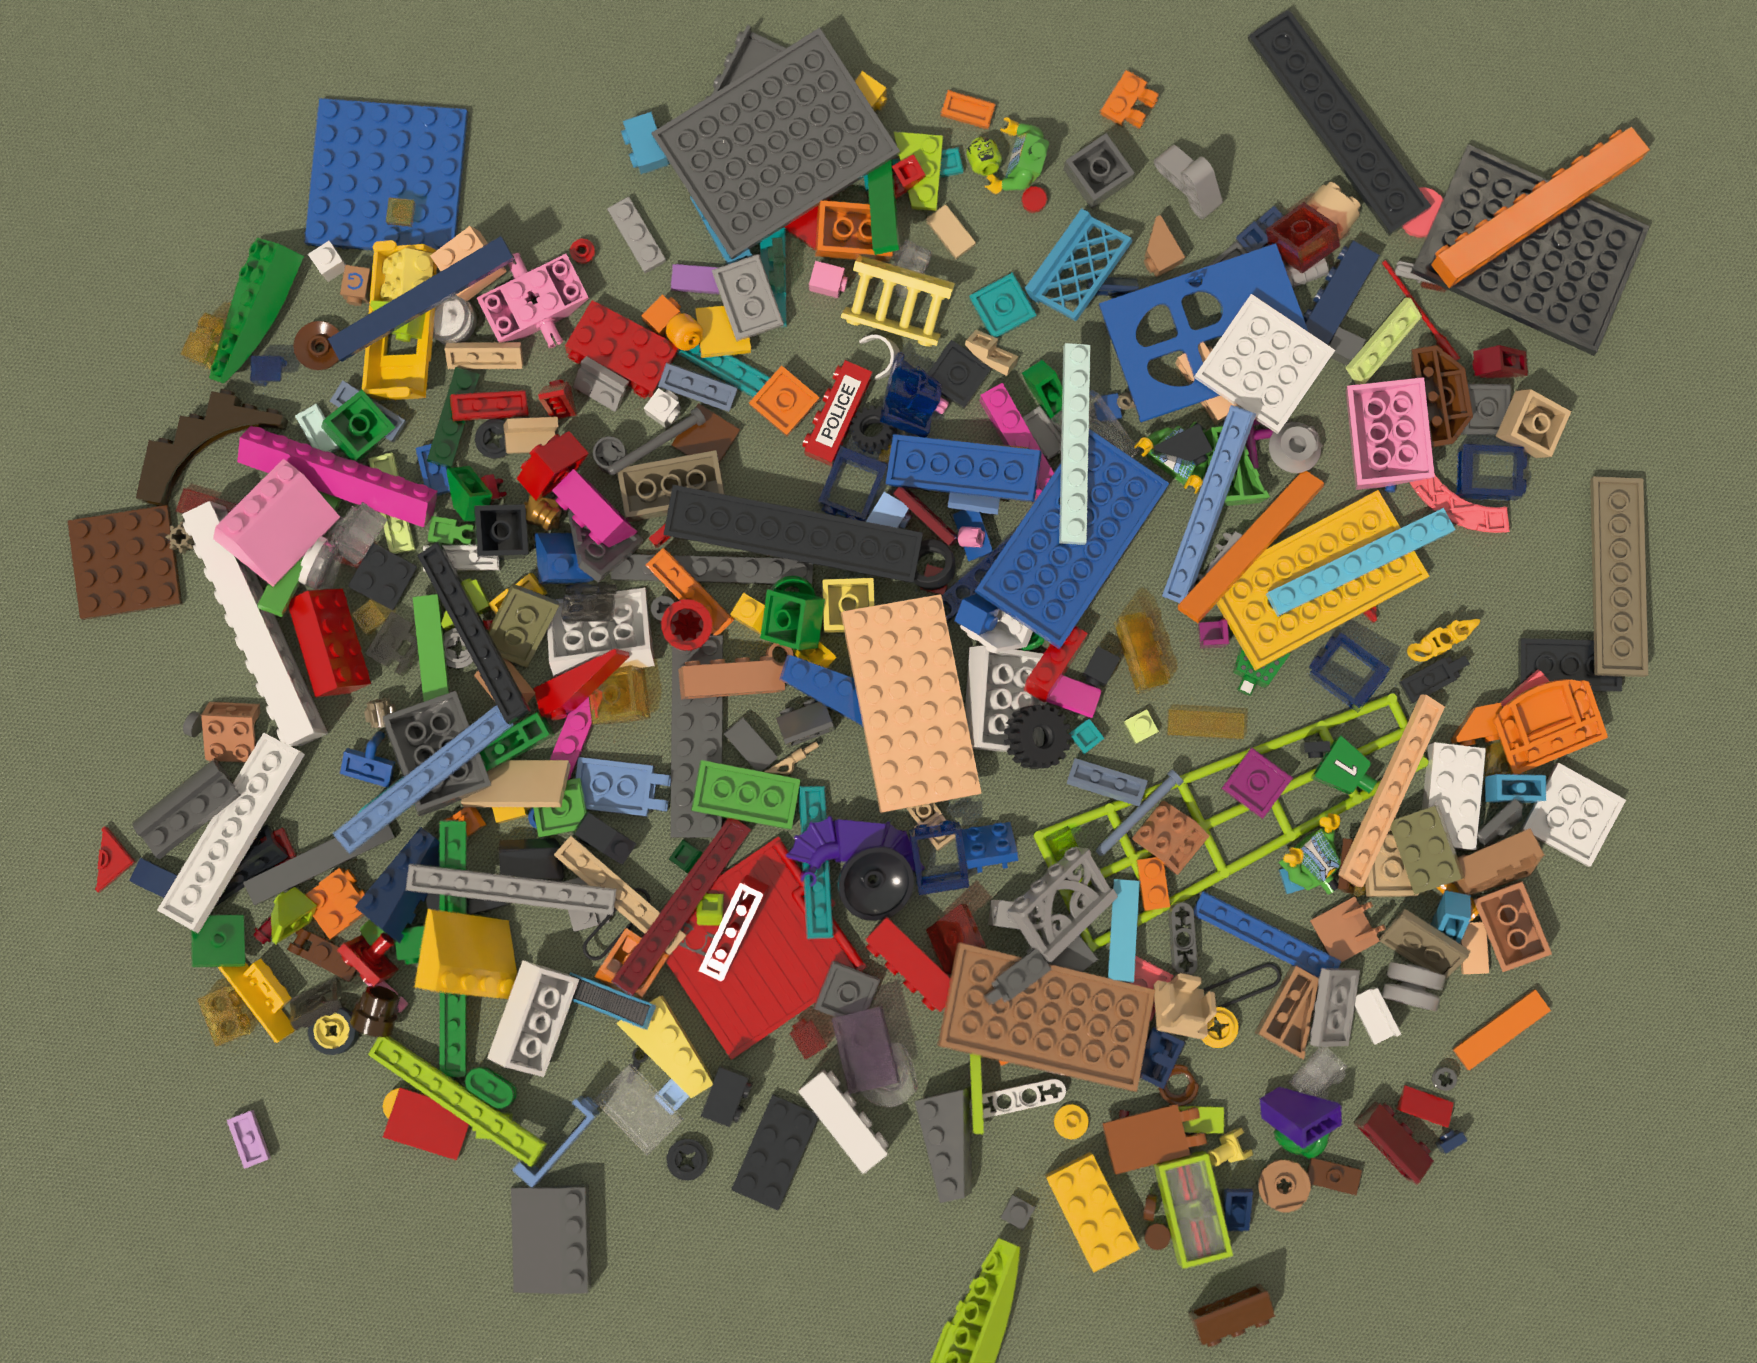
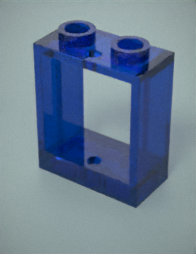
[1456,444,1527,501]
[818,446,887,522]
[1309,633,1391,713]
[909,820,969,895]

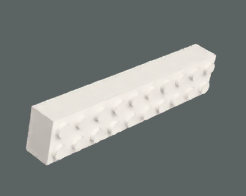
[182,501,328,746]

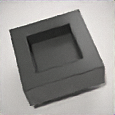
[1000,1194,1035,1230]

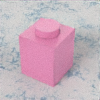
[809,261,848,298]

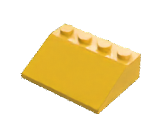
[415,909,517,999]

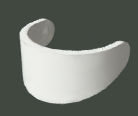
[859,335,900,380]

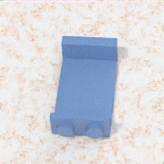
[513,1096,600,1188]

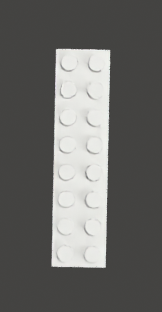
[157,733,305,933]

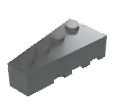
[915,1086,972,1203]

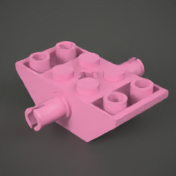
[477,253,589,348]

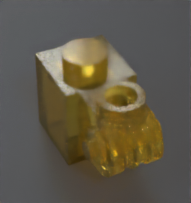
[181,312,224,370]

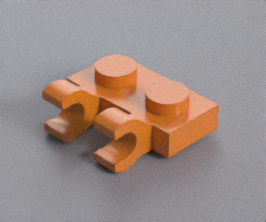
[1100,70,1158,129]

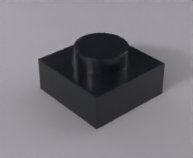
[1300,741,1330,759]

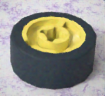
[307,1006,359,1055]

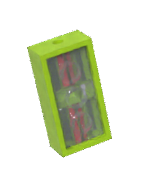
[1154,1150,1233,1269]

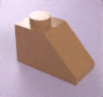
[1144,215,1185,278]

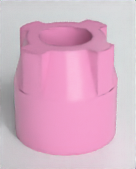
[958,526,985,547]

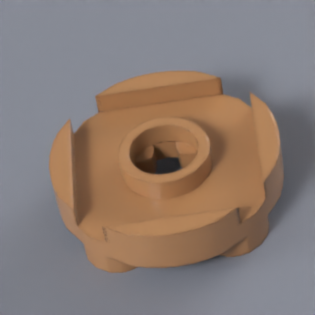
[1258,1159,1311,1212]

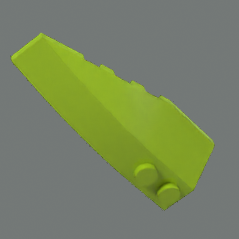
[930,1238,1020,1363]

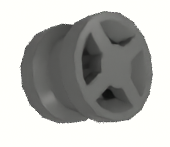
[651,596,674,623]

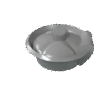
[1269,422,1323,473]

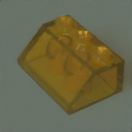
[1114,612,1171,695]

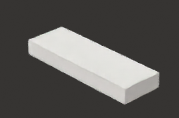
[423,545,500,572]

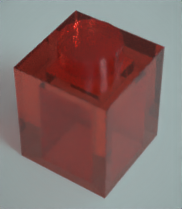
[789,1018,828,1060]

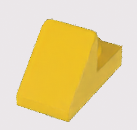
[792,642,837,668]

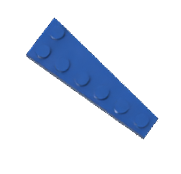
[779,655,863,727]

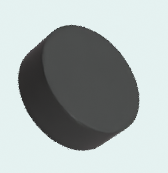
[183,711,202,738]

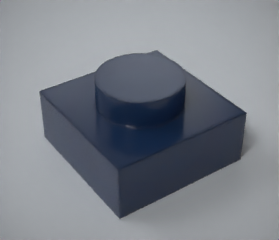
[1435,1129,1468,1154]

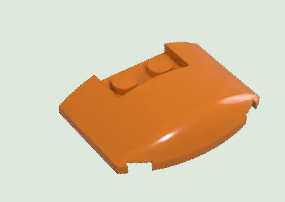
[1493,679,1608,775]

